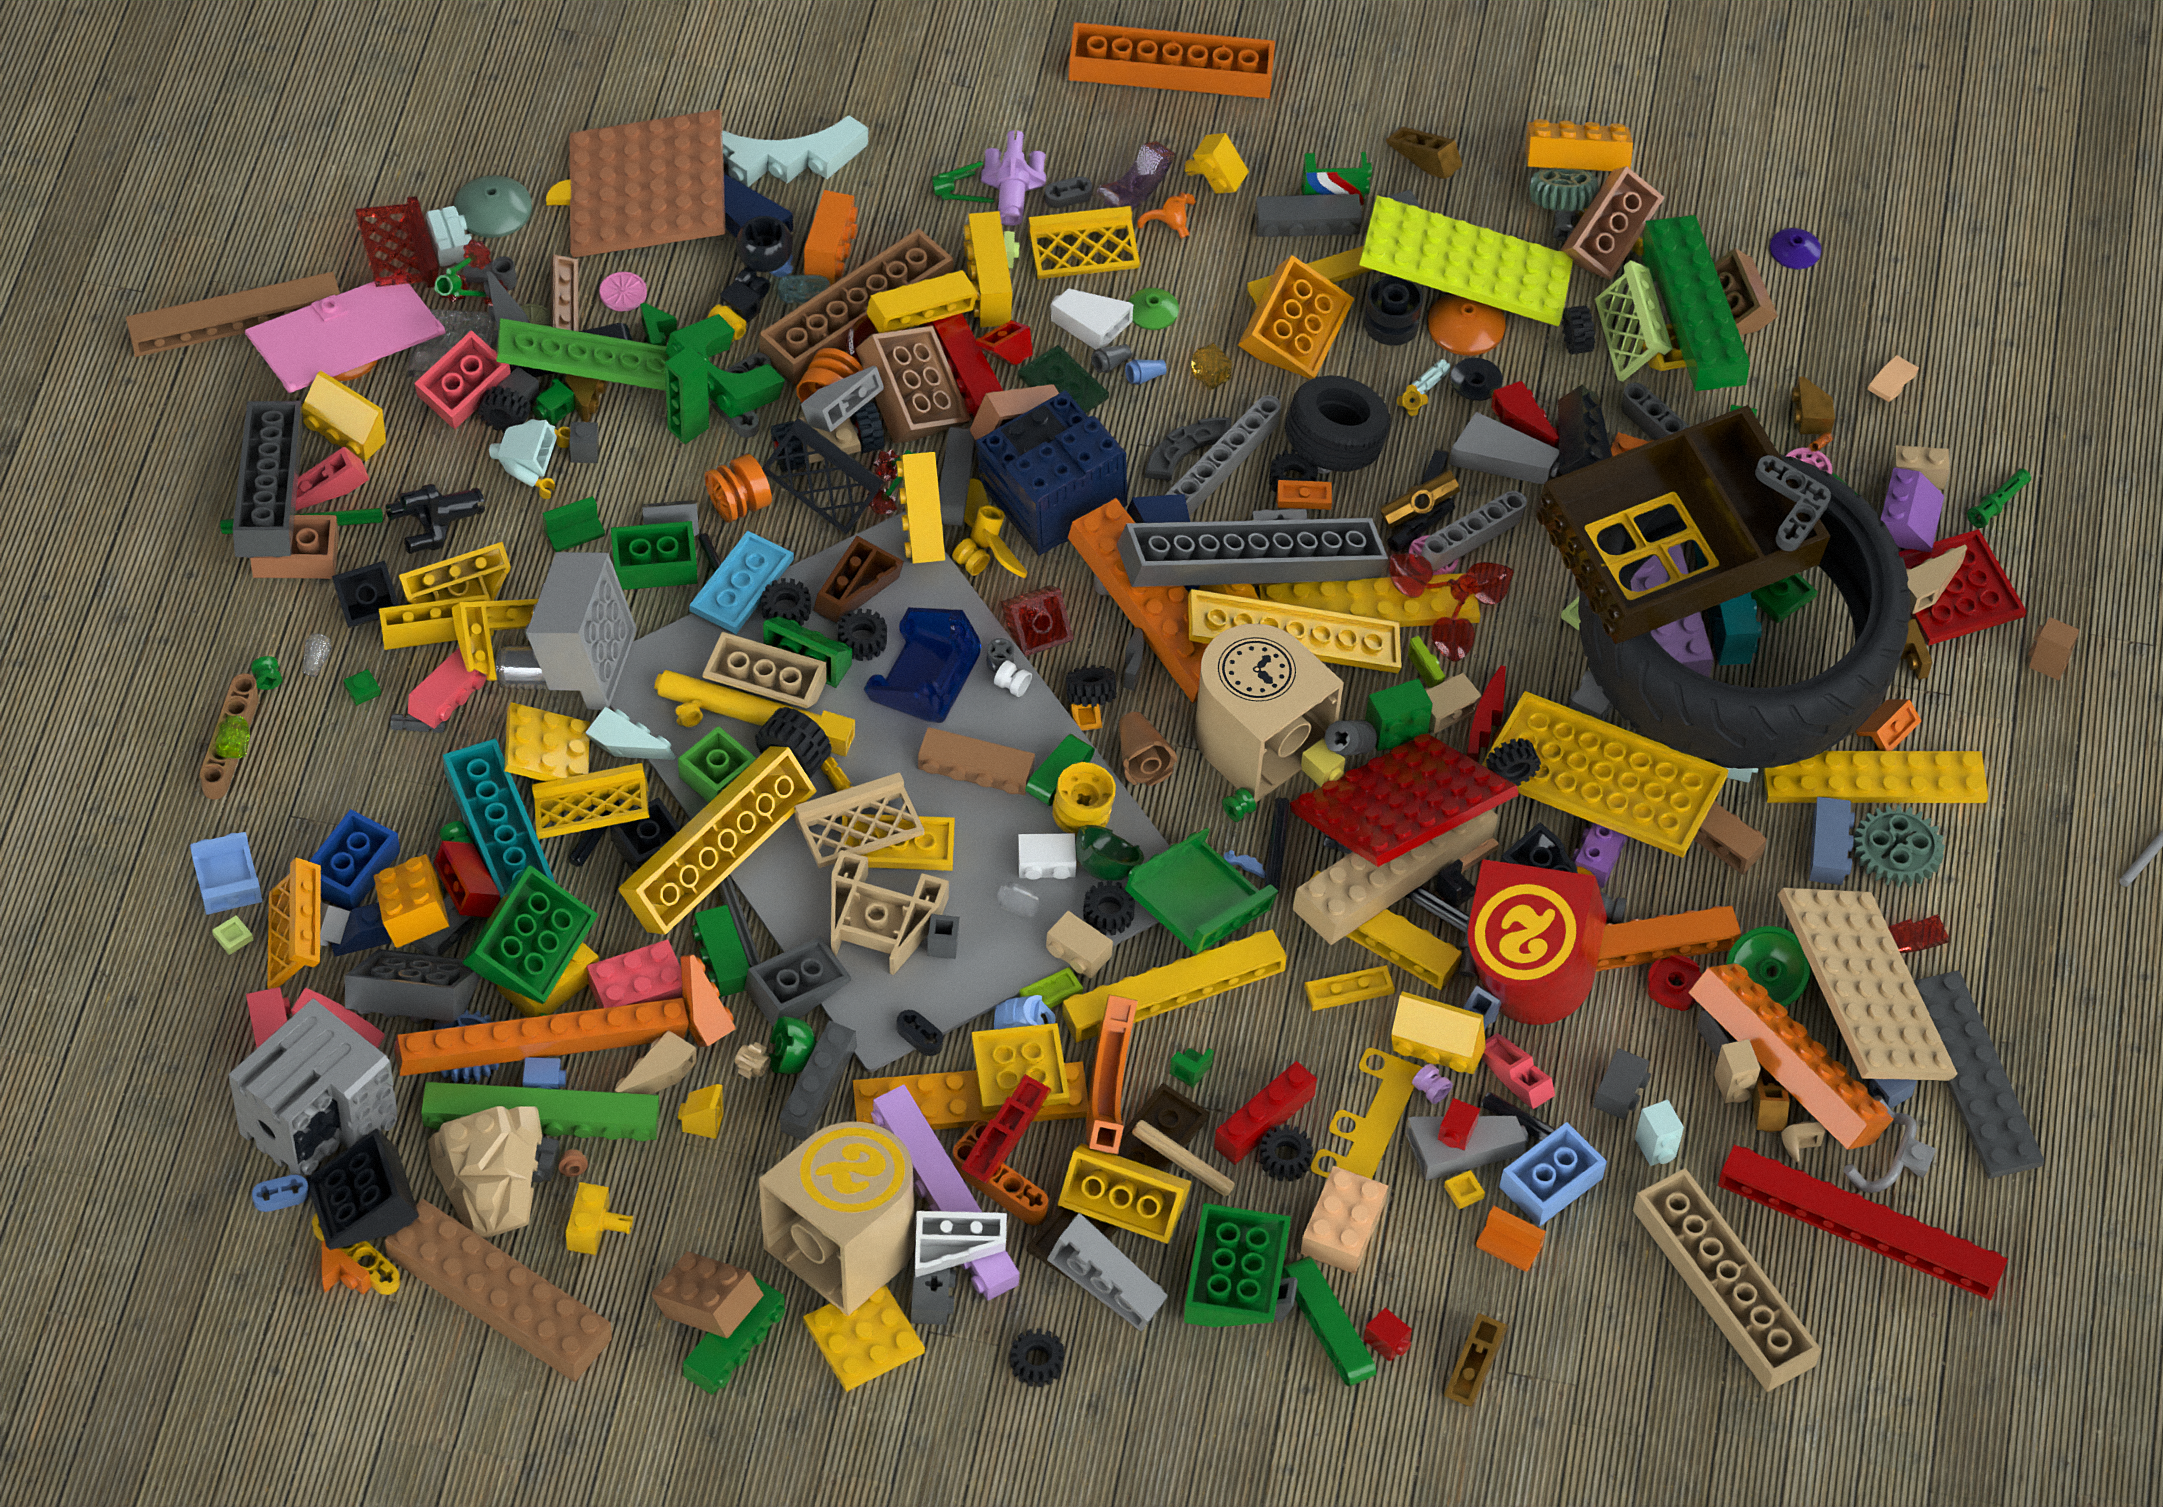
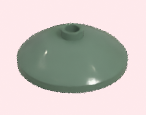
[454,175,532,238]

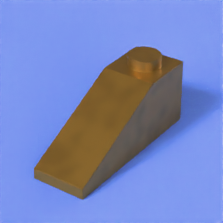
[1386,126,1463,179]
[1753,1062,1790,1133]
[1444,1313,1509,1408]

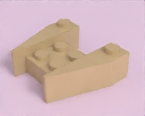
[831,850,949,975]

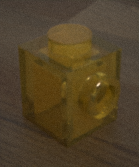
[1191,342,1232,390]

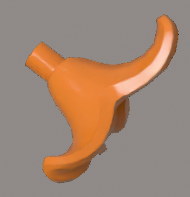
[1137,192,1195,239]

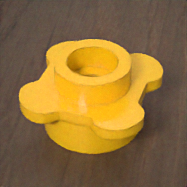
[1397,384,1428,416]
[675,700,703,727]

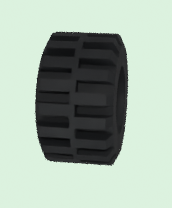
[755,707,832,779]

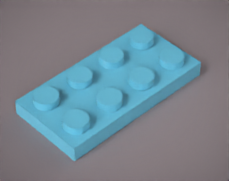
[689,530,794,634]

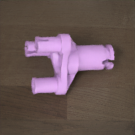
[981,130,1046,226]

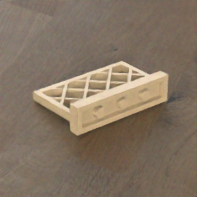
[795,772,924,868]

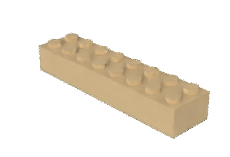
[1293,809,1498,945]
[1633,1168,1821,1392]

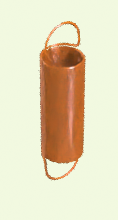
[1808,432,1834,452]

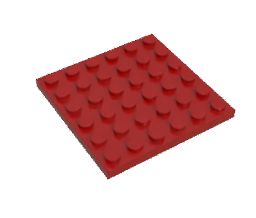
[1290,733,1519,867]

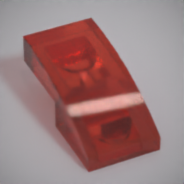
[1888,914,1949,953]

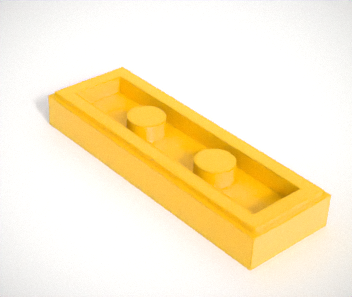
[1304,965,1395,1011]

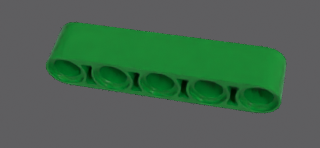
[1282,1256,1377,1387]

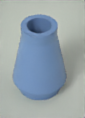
[1125,359,1166,385]

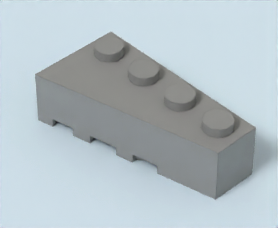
[1047,1213,1168,1332]

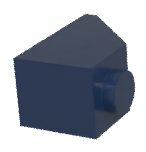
[330,902,390,957]

